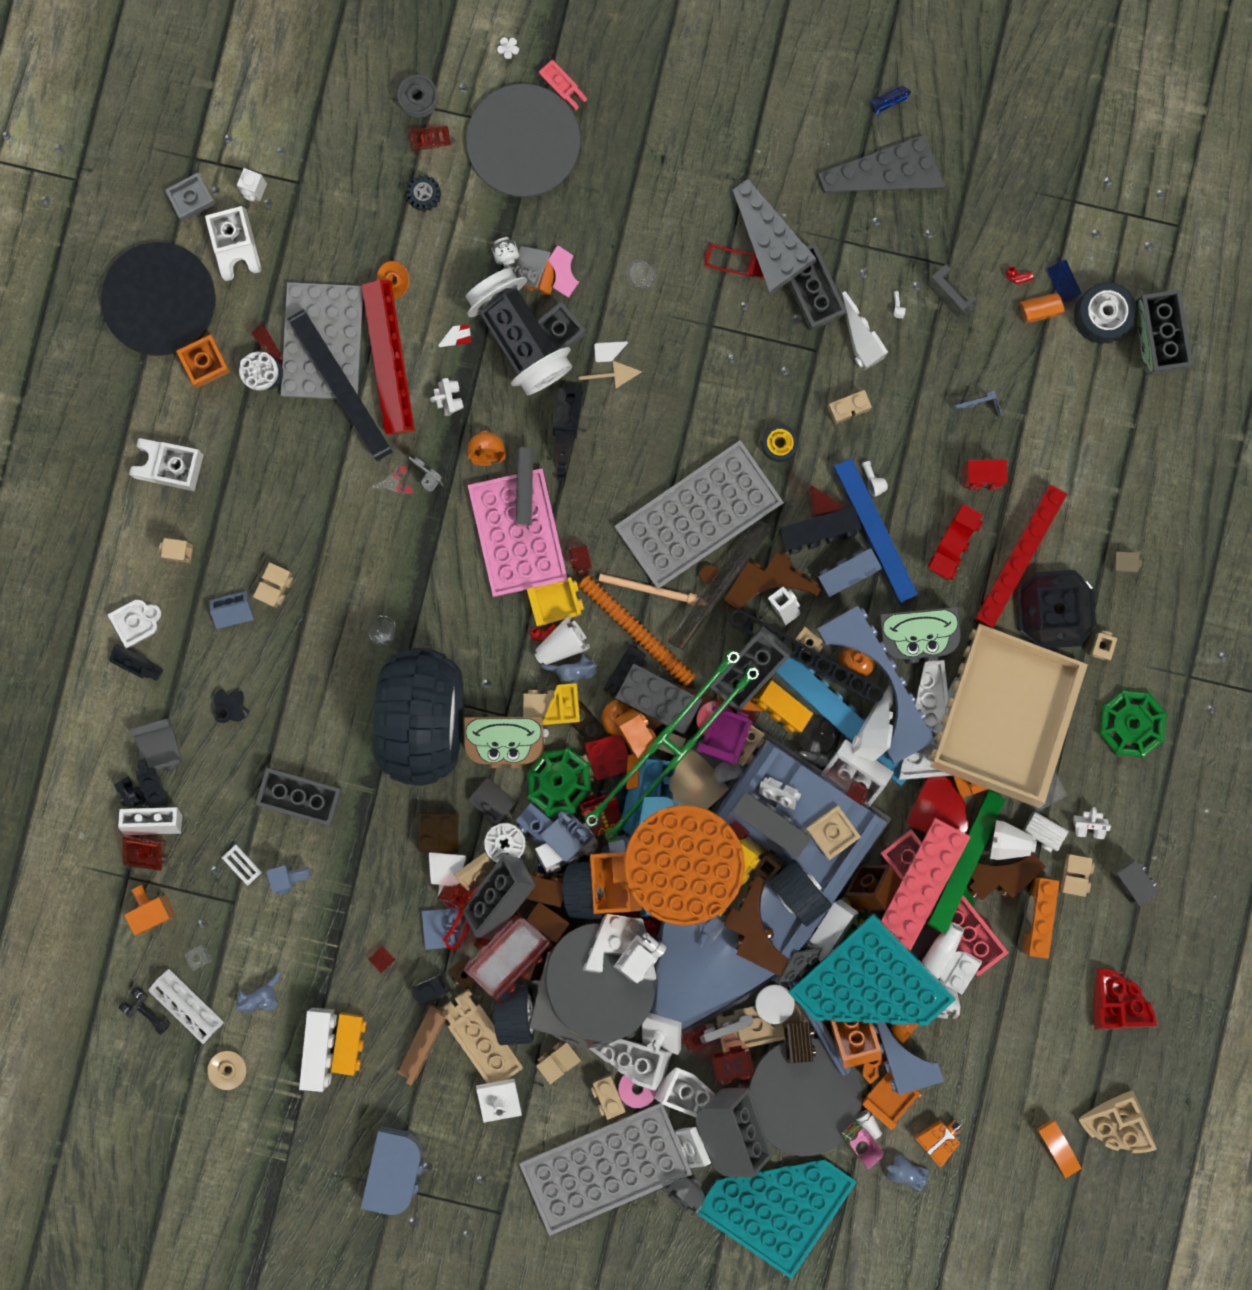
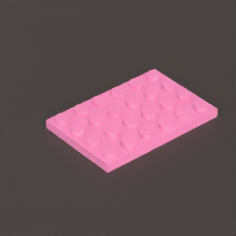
[468,468,568,597]

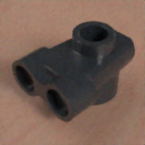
[114,776,144,809]

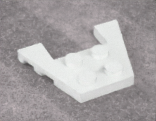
[583,914,656,981]

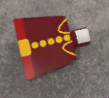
[579,793,620,841]

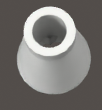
[856,1110,882,1140]

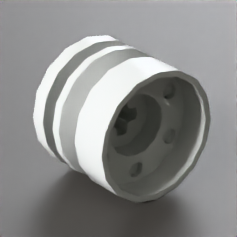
[484,823,526,862]

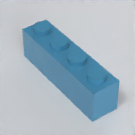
[622,755,663,834]

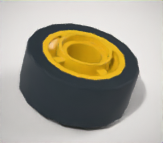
[762,424,798,462]

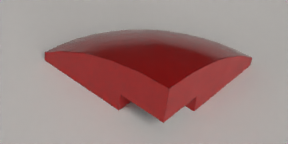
[906,776,969,834]
[1093,968,1157,1030]

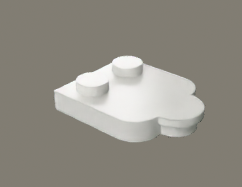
[108,600,161,649]

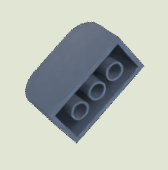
[361,1126,425,1215]

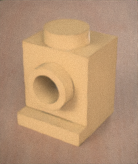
[795,627,823,657]
[1089,630,1117,661]

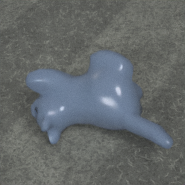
[541,653,597,685]
[235,972,281,1014]
[887,1154,929,1191]

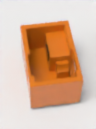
[590,852,642,914]

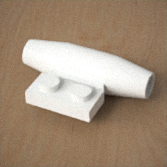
[922,922,982,994]

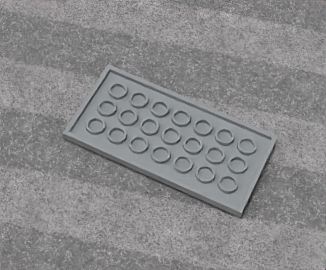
[614,440,784,589]
[519,1103,692,1236]

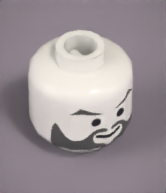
[492,237,519,267]

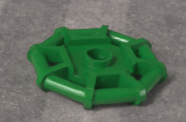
[1098,689,1168,759]
[526,747,593,817]

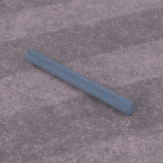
[786,980,851,1076]

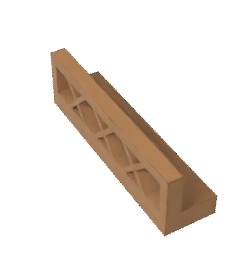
[398,1004,449,1085]

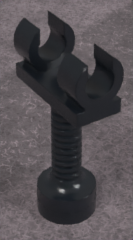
[118,987,171,1035]

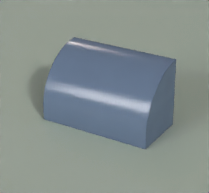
[209,591,254,629]

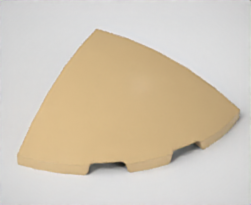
[669,749,729,809]
[1079,1090,1157,1153]

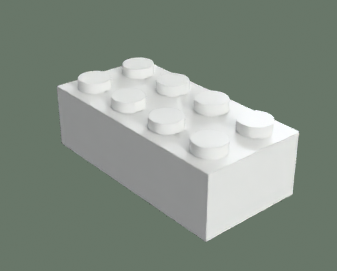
[299,1008,338,1092]

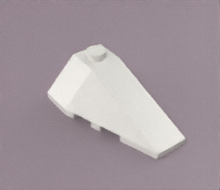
[840,291,888,370]
[852,685,893,761]
[589,1038,672,1090]
[654,1067,715,1117]

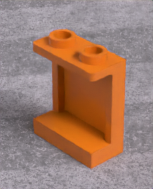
[861,1072,922,1130]

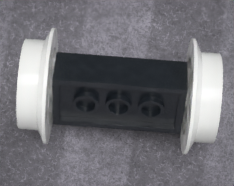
[466,268,572,395]

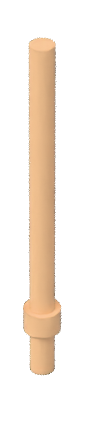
[599,573,712,608]

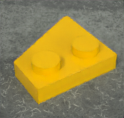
[543,683,580,725]

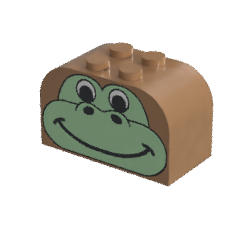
[465,717,545,768]

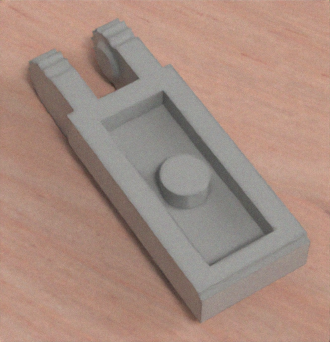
[700,1014,754,1044]

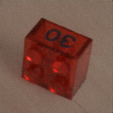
[710,1048,755,1084]

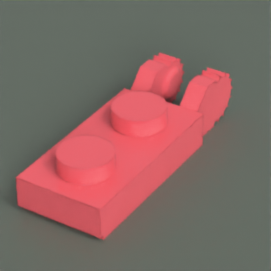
[538,60,587,111]

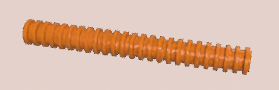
[578,575,696,687]

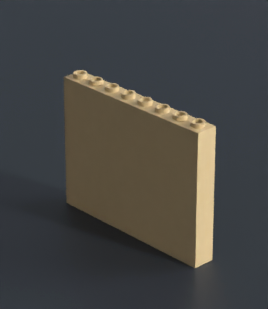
[929,624,1088,808]

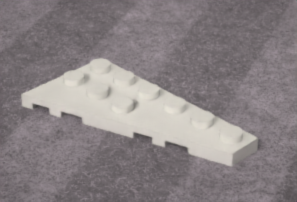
[898,660,953,780]

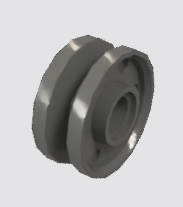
[397,75,439,118]

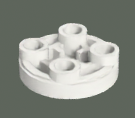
[239,352,278,391]
[755,984,794,1024]

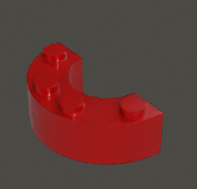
[927,504,983,581]

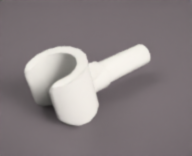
[893,291,906,319]

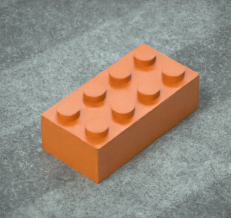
[829,1020,881,1069]

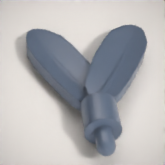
[699,912,726,948]

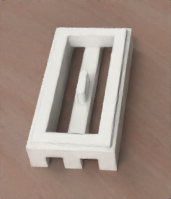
[222,844,263,886]

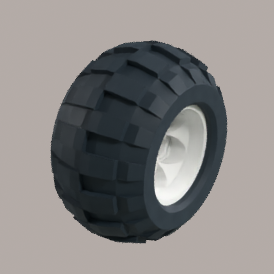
[373,648,463,786]

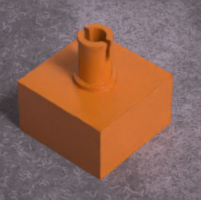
[124,885,176,936]

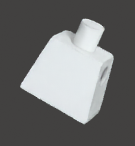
[429,852,467,897]

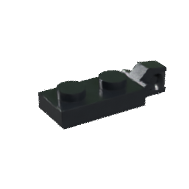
[109,643,163,681]
[136,758,168,808]

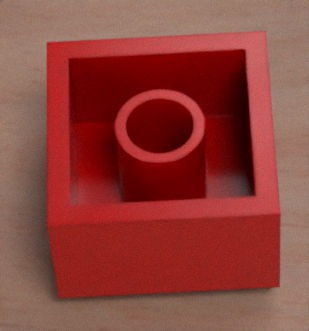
[963,459,1007,491]

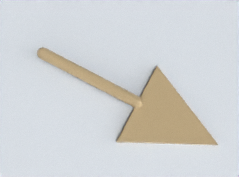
[578,361,642,388]

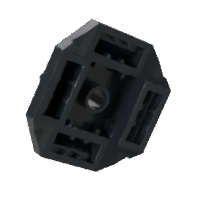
[1016,570,1096,649]

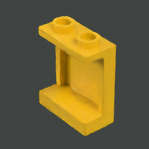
[527,577,584,627]

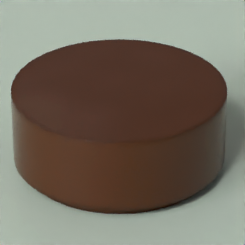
[700,565,719,584]

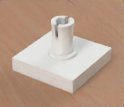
[642,1013,681,1055]
[476,1078,522,1123]
[674,1127,711,1168]

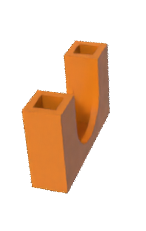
[1022,877,1059,959]

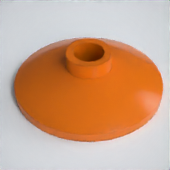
[376,261,409,299]

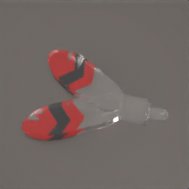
[372,465,413,494]

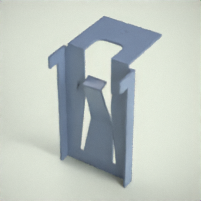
[952,391,1002,417]

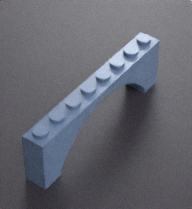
[816,606,935,764]
[873,1022,944,1095]

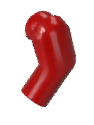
[1005,266,1034,285]
[530,624,557,642]

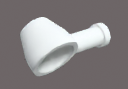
[861,461,888,497]

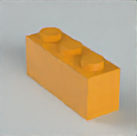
[752,680,813,733]
[331,1013,367,1076]

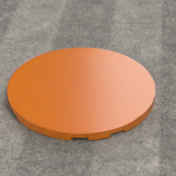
[624,805,745,925]

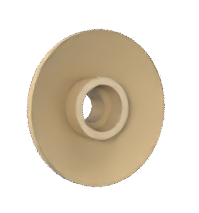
[208,1051,247,1090]

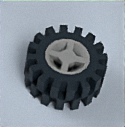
[406,175,441,212]

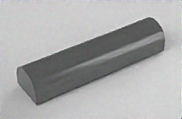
[516,447,533,526]

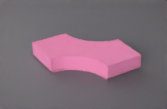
[548,246,579,299]

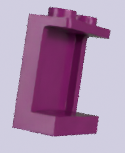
[697,706,752,765]

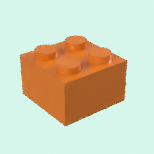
[176,334,231,389]
[613,708,657,760]

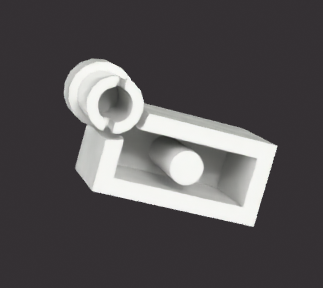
[613,933,666,984]

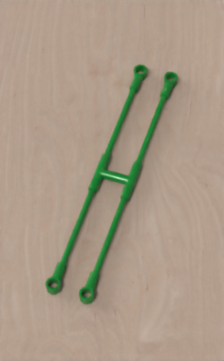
[585,650,759,842]

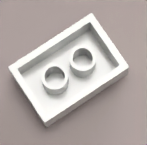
[821,740,894,808]

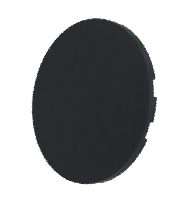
[101,242,216,356]

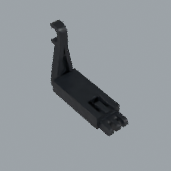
[553,381,583,481]

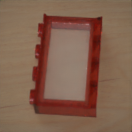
[464,913,554,1005]

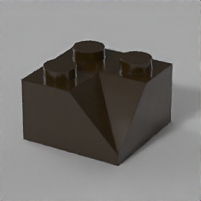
[418,813,460,853]

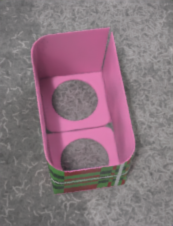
[841,1122,883,1169]

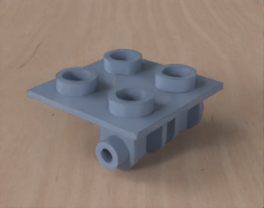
[540,811,594,862]
[422,908,464,950]

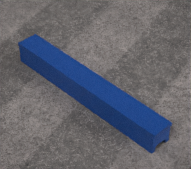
[833,458,918,605]

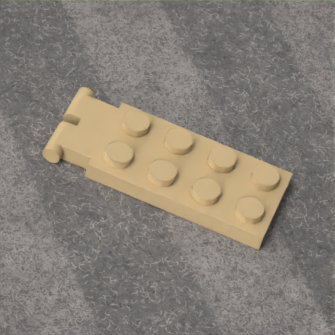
[441,988,524,1083]
[715,999,816,1053]

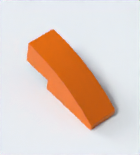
[1036,1119,1082,1179]

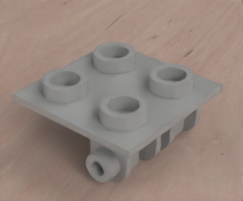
[504,246,550,288]
[409,457,443,491]

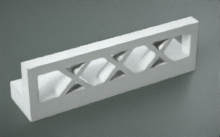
[148,969,224,1044]

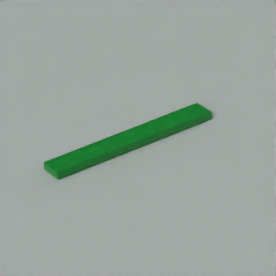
[927,790,1006,934]

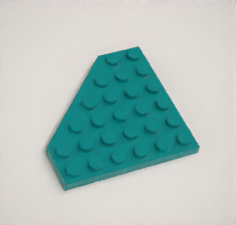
[788,913,956,1026]
[697,1159,857,1279]

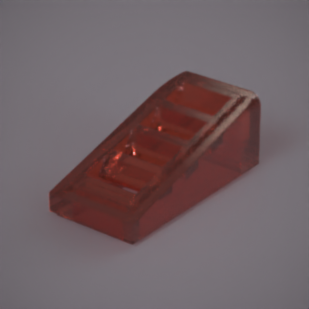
[409,126,451,151]
[251,323,283,362]
[846,780,869,805]

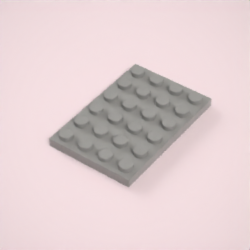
[281,282,363,400]

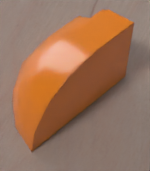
[525,261,554,295]

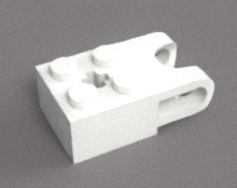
[205,206,262,281]
[129,438,203,491]

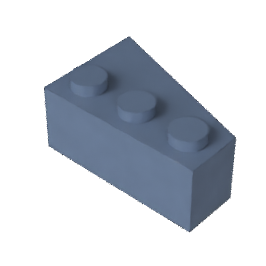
[817,548,882,598]

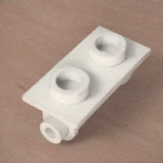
[759,777,801,810]

